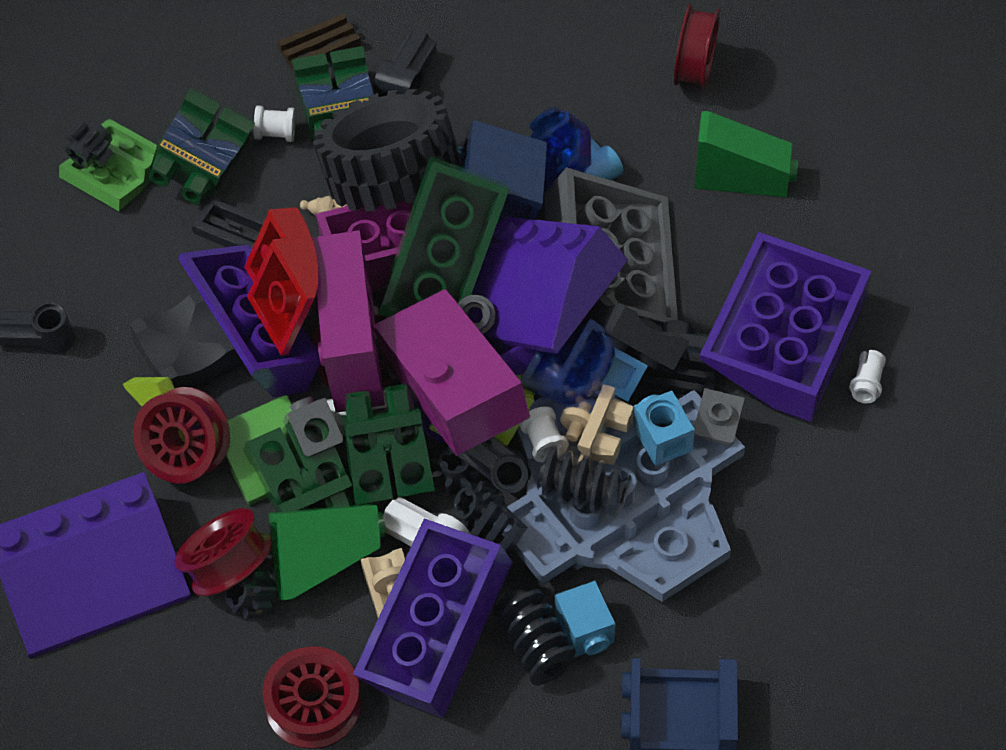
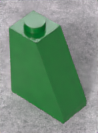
[694,111,798,197]
[268,504,385,600]

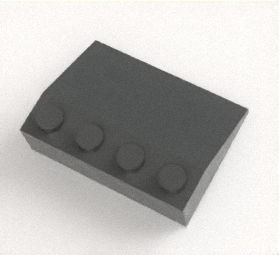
[544,167,678,332]

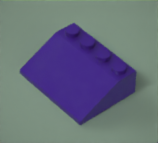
[469,217,628,354]
[699,232,872,422]
[0,472,191,659]

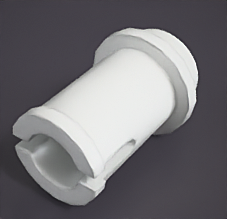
[849,350,886,403]

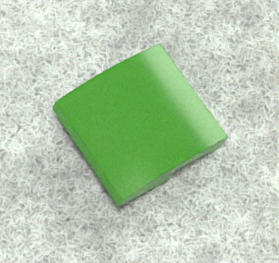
[59,119,157,211]
[225,395,298,506]

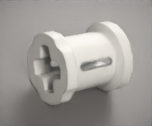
[254,106,296,142]
[519,406,569,462]

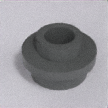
[458,295,496,334]

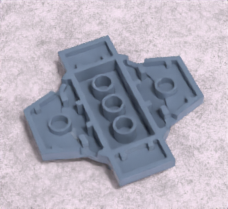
[494,374,745,602]

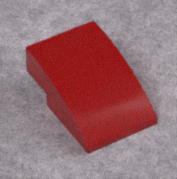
[244,207,318,356]

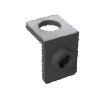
[694,388,745,446]
[283,396,343,457]

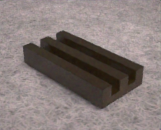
[277,13,361,71]

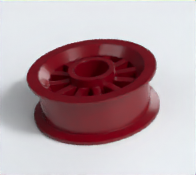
[673,4,720,91]
[133,387,230,483]
[174,508,272,596]
[263,646,361,749]

